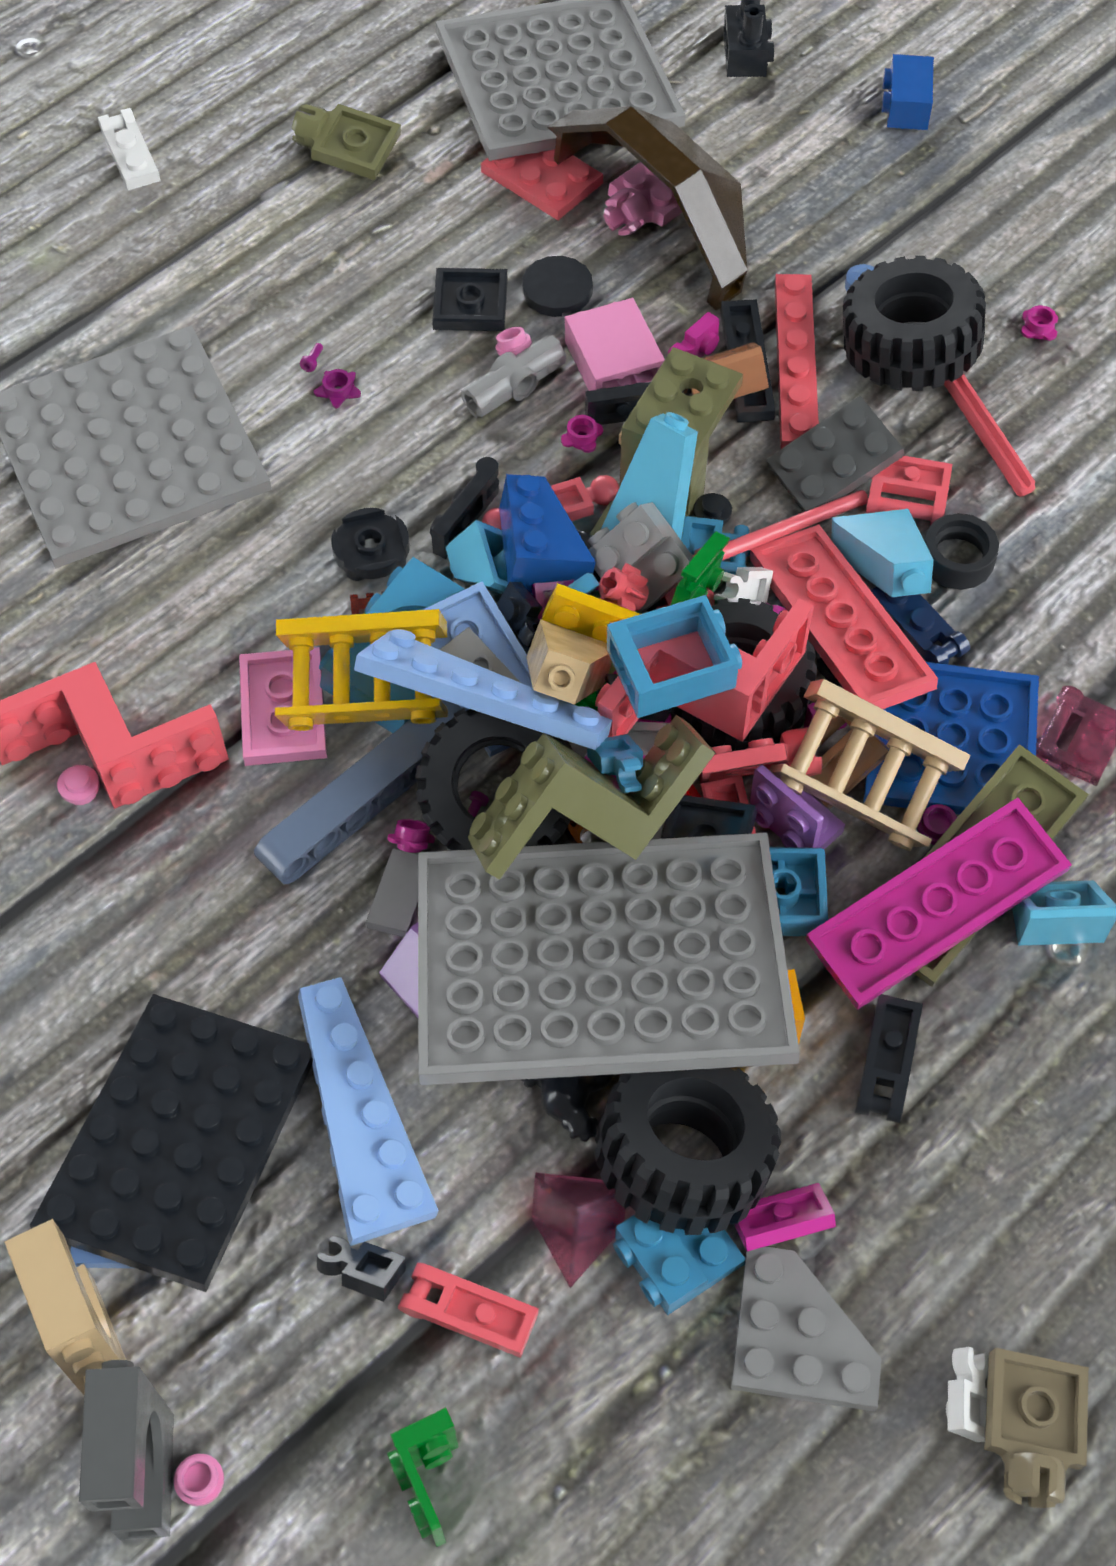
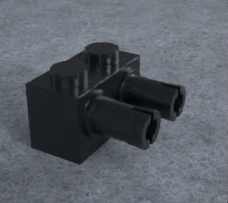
[723,0,774,77]

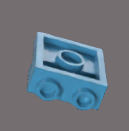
[613,1215,746,1316]

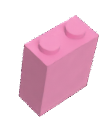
[565,298,665,391]

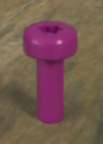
[299,343,324,372]
[467,791,489,817]

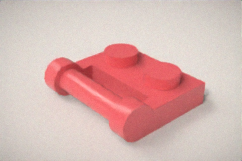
[865,456,953,525]

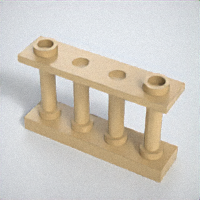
[769,679,970,851]

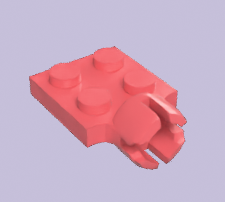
[699,727,823,784]

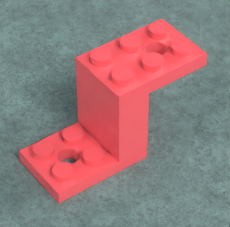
[595,598,814,742]
[0,662,229,809]

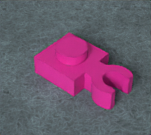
[668,312,719,358]

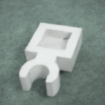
[714,567,773,605]
[946,1347,989,1442]

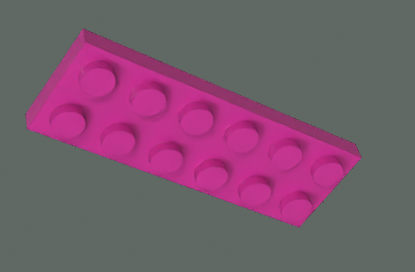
[805,797,1072,1010]

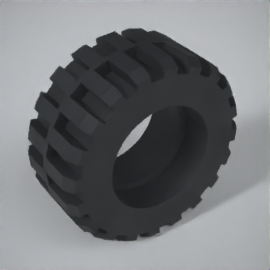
[843,256,986,391]
[671,598,817,751]
[416,708,573,851]
[595,1068,781,1235]

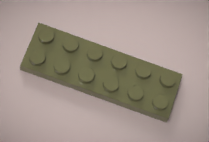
[914,744,1089,987]

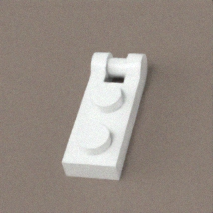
[98,108,160,190]

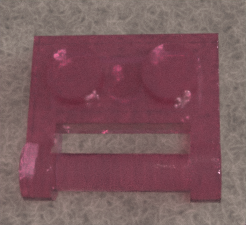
[1036,686,1116,786]

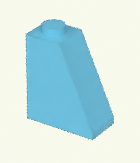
[831,509,933,597]

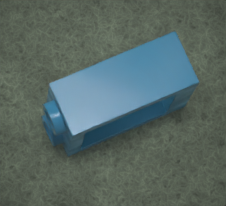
[607,595,742,718]

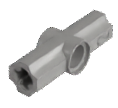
[461,335,566,418]

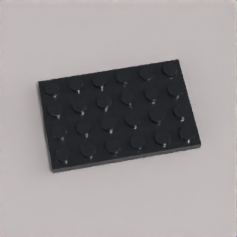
[30,994,313,1292]

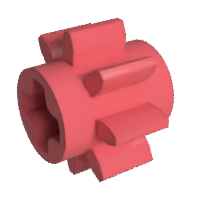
[599,563,649,611]

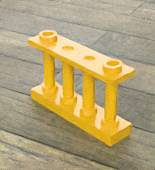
[275,609,448,731]

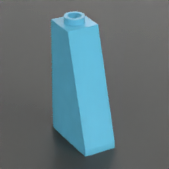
[601,412,698,540]

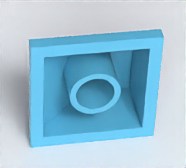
[445,520,533,596]

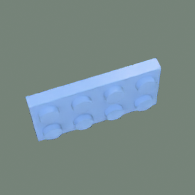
[424,581,532,757]

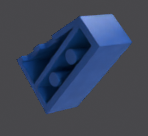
[499,474,596,593]

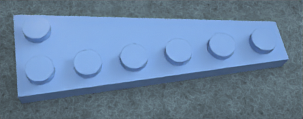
[354,629,612,750]
[298,977,439,1246]

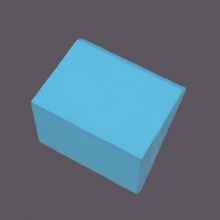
[1012,880,1116,946]

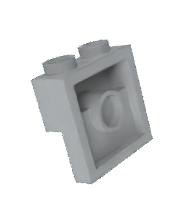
[588,502,693,613]

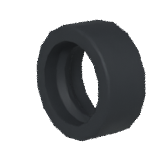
[924,513,999,590]

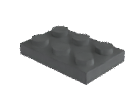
[766,396,905,512]

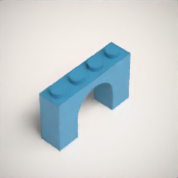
[319,557,465,733]

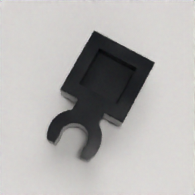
[317,1236,406,1302]

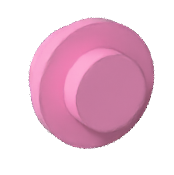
[495,327,532,356]
[57,765,100,805]
[174,1454,224,1506]

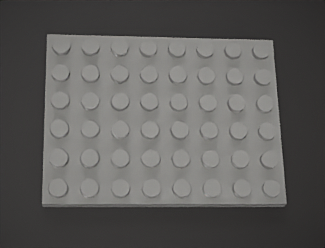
[418,833,800,1085]

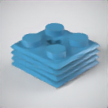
[769,847,828,936]

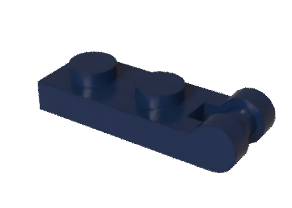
[871,586,970,664]

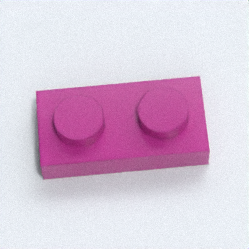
[734,1183,836,1252]

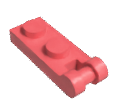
[397,1263,539,1358]

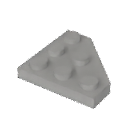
[731,1247,882,1412]

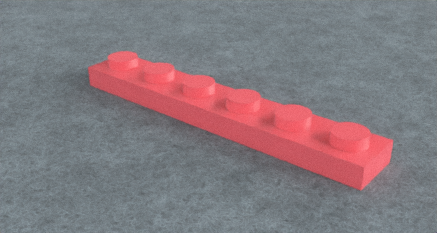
[775,274,819,449]

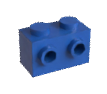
[881,54,934,130]

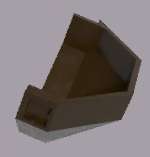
[547,106,747,311]

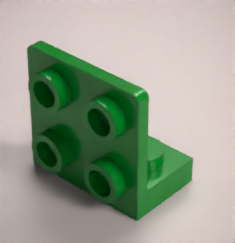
[387,1407,459,1547]

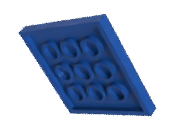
[863,662,1039,815]

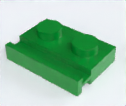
[671,531,730,605]

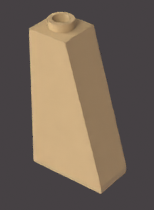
[526,619,613,704]

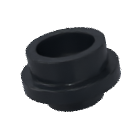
[694,493,732,526]

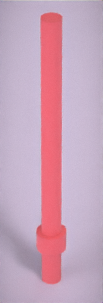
[692,490,868,561]

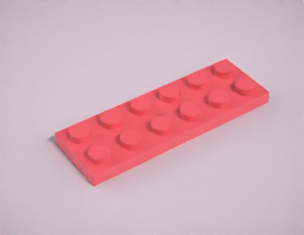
[750,524,938,709]

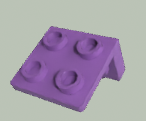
[749,765,845,849]

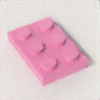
[239,647,327,766]

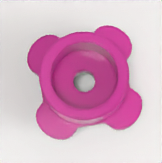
[1021,305,1058,341]
[561,415,603,453]
[387,819,435,853]

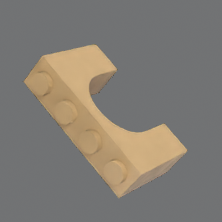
[4,1219,126,1395]

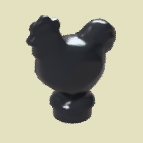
[521,1074,614,1142]

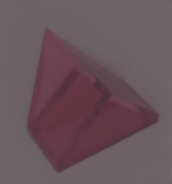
[532,1172,626,1288]

